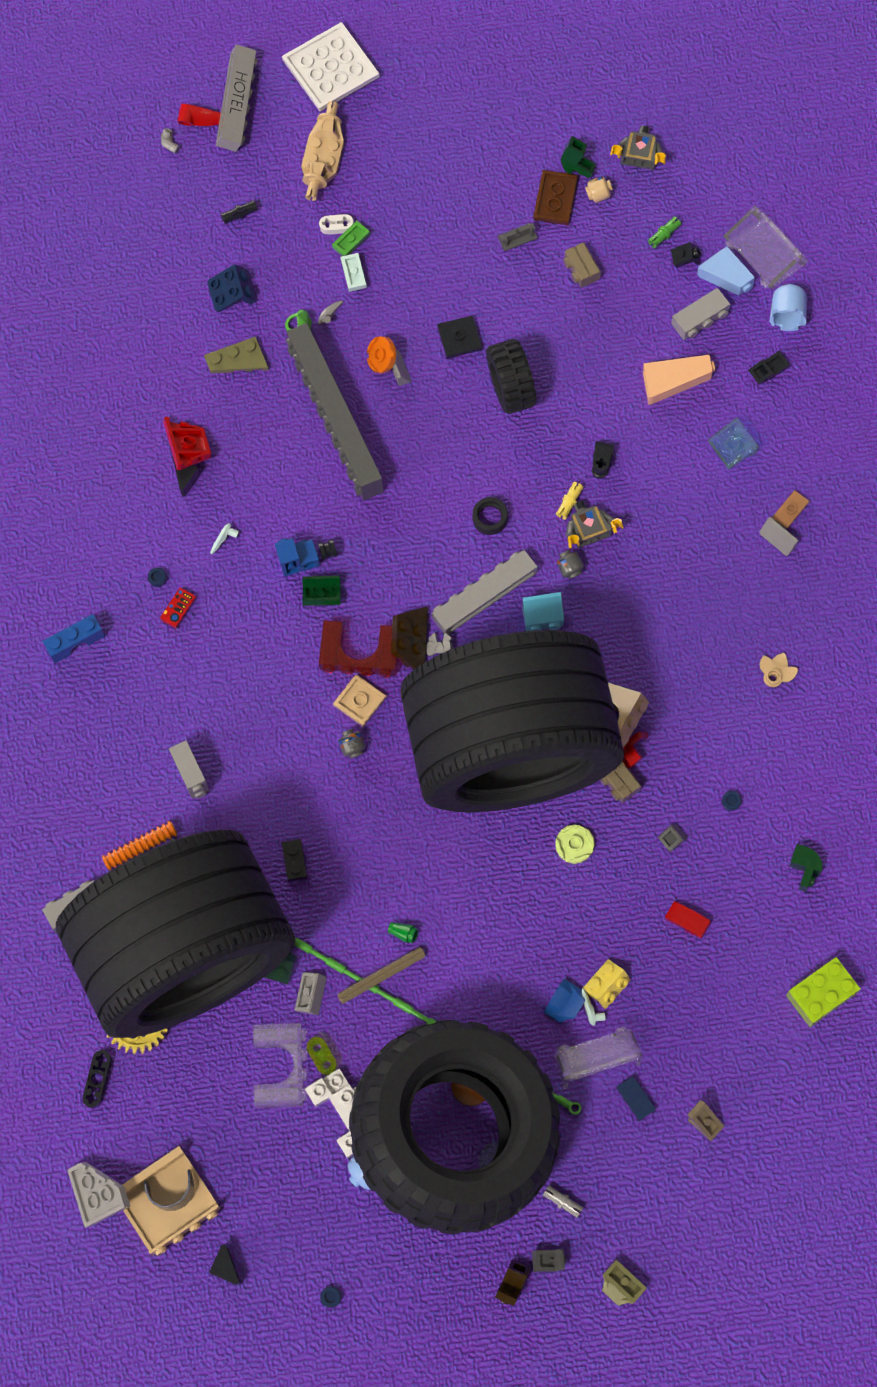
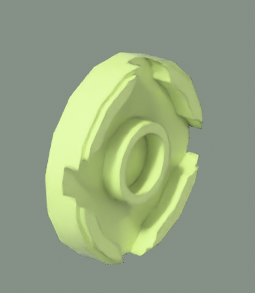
[555,825,594,864]

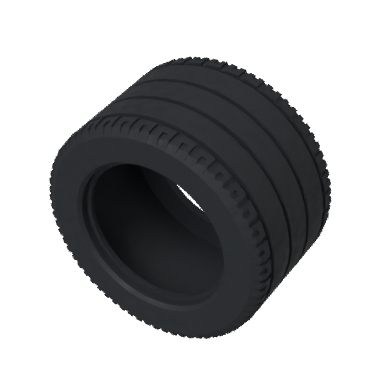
[400,630,624,813]
[56,830,296,1038]

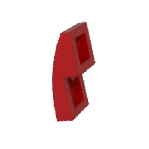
[664,901,711,939]

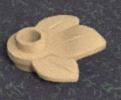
[760,653,798,687]

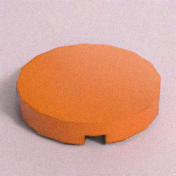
[367,336,396,373]

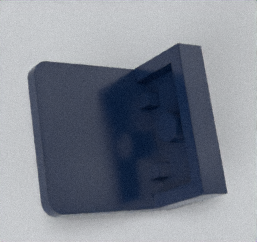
[208,264,256,312]

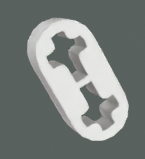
[319,214,353,234]

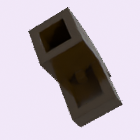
[495,1259,531,1306]

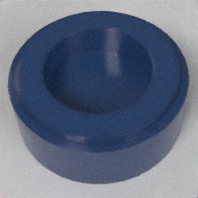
[147,568,167,588]
[721,791,742,811]
[320,1287,341,1308]

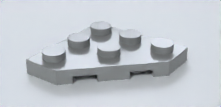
[67,1162,130,1228]

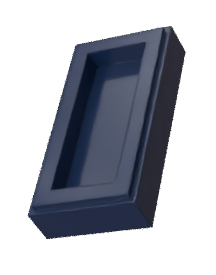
[616,1076,656,1122]

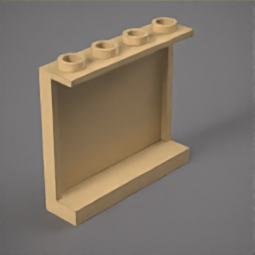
[122,1146,221,1256]

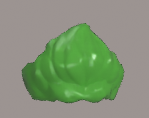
[285,309,312,331]

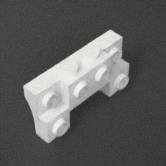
[305,1069,356,1159]

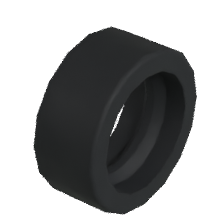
[472,497,508,535]

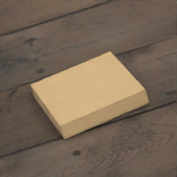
[333,675,387,727]

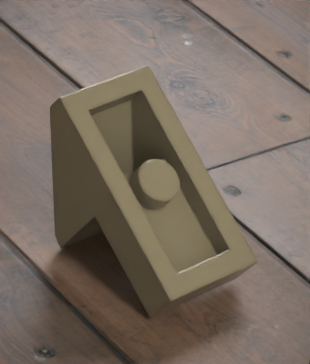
[687,1100,724,1141]

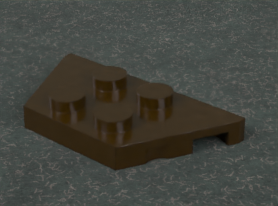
[391,607,428,670]

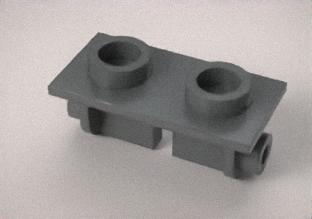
[497,223,538,252]

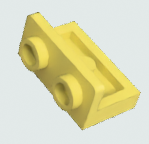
[582,959,631,1009]

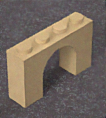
[608,683,649,748]

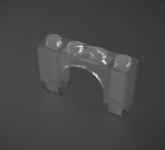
[253,1023,307,1108]

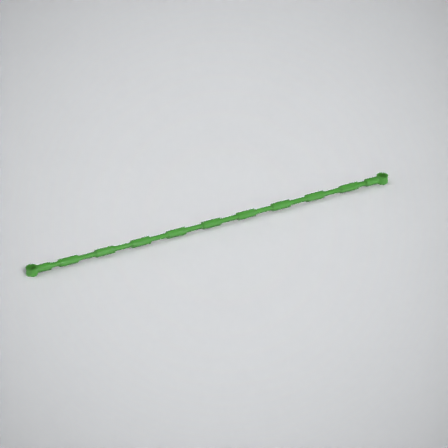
[295,937,581,1115]

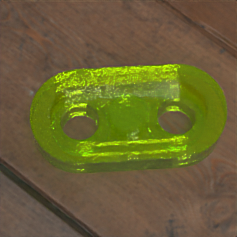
[307,1037,337,1075]

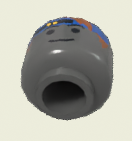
[556,550,584,579]
[338,729,366,759]

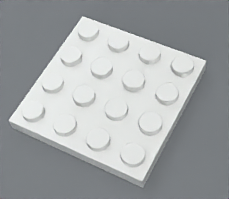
[282,22,379,111]

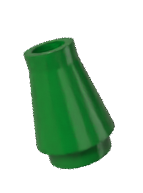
[388,922,418,944]

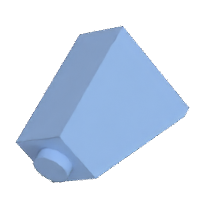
[697,246,755,296]

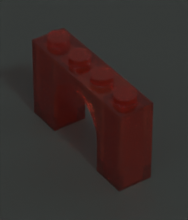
[319,620,397,678]

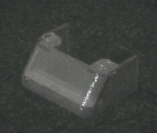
[554,1026,643,1089]

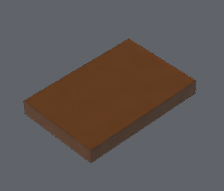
[533,170,578,226]

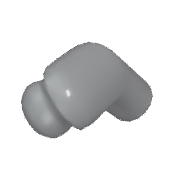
[161,128,180,154]

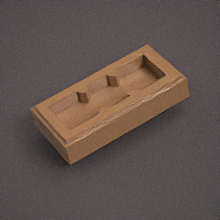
[772,490,809,530]

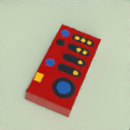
[160,588,196,629]

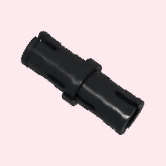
[220,200,258,224]

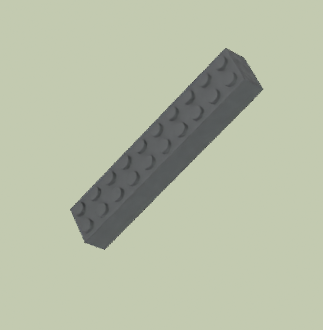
[285,323,383,501]

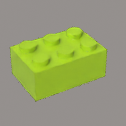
[786,957,861,1028]

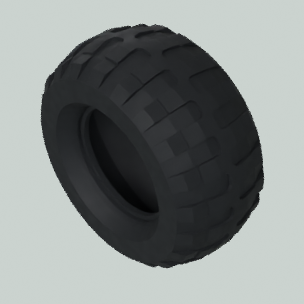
[349,1020,560,1234]

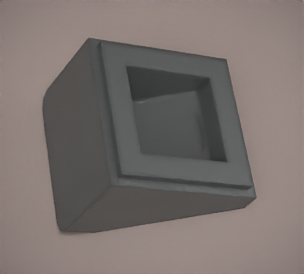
[658,824,688,852]

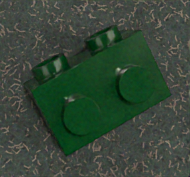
[302,575,341,606]

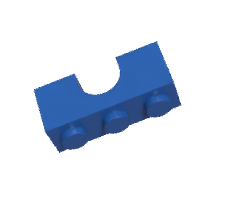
[42,614,105,664]

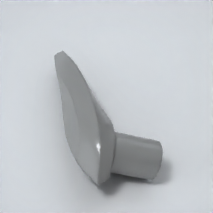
[318,301,343,324]

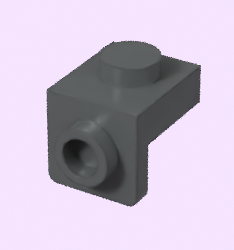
[532,1249,566,1272]

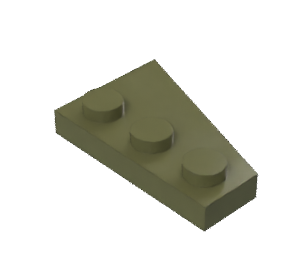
[204,337,269,374]

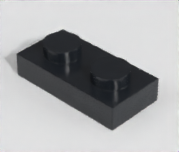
[282,839,307,881]

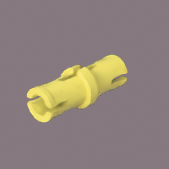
[556,482,584,520]

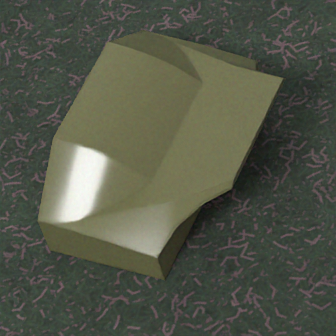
[602,1260,647,1306]

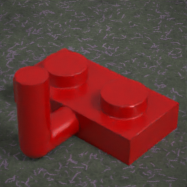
[622,732,648,770]

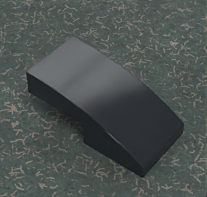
[748,351,790,385]

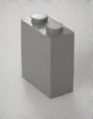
[168,740,209,799]

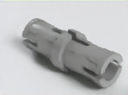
[543,1185,584,1218]

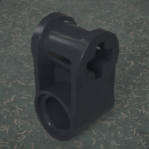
[592,441,614,479]

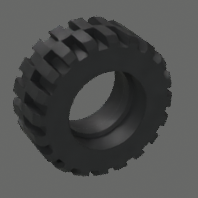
[486,339,537,414]

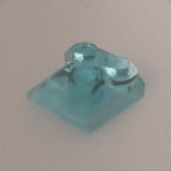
[707,418,760,470]

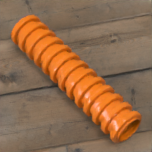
[102,821,177,871]

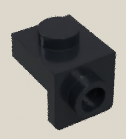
[671,242,701,268]

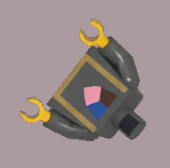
[610,126,666,170]
[565,501,624,549]

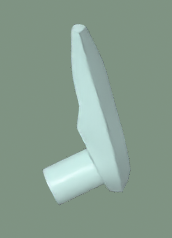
[210,523,239,554]
[582,989,605,1026]

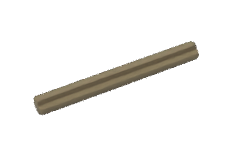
[338,947,425,1004]

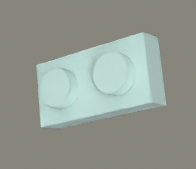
[341,253,367,292]

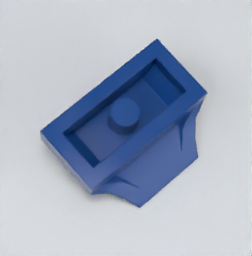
[544,979,585,1024]

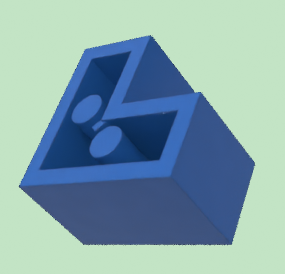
[275,538,320,577]

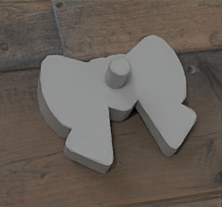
[426,633,453,656]

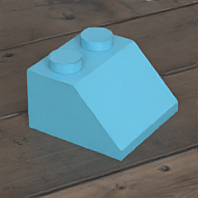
[522,592,564,631]

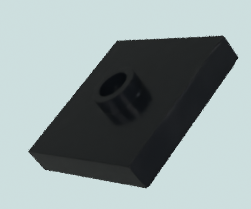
[437,315,482,359]

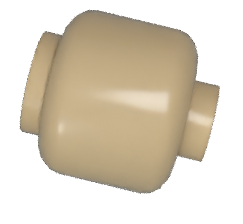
[585,176,613,203]

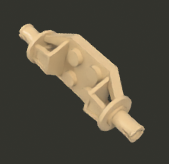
[301,101,344,201]

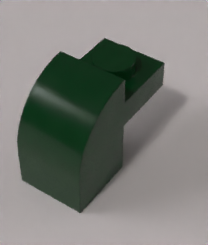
[561,136,596,179]
[789,844,822,892]

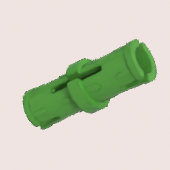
[648,216,681,248]

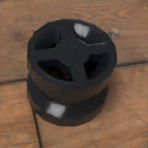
[318,539,338,561]

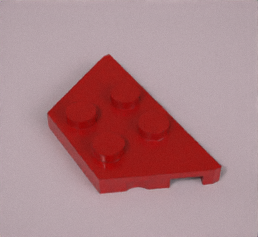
[163,417,211,470]

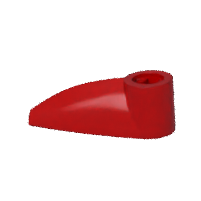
[177,104,221,126]

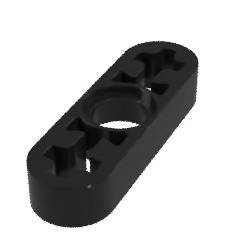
[82,1050,112,1109]

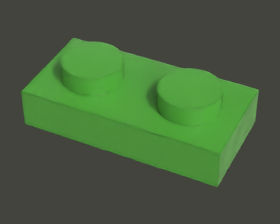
[332,221,370,256]

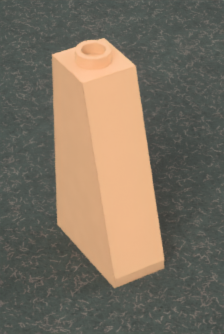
[643,355,715,405]

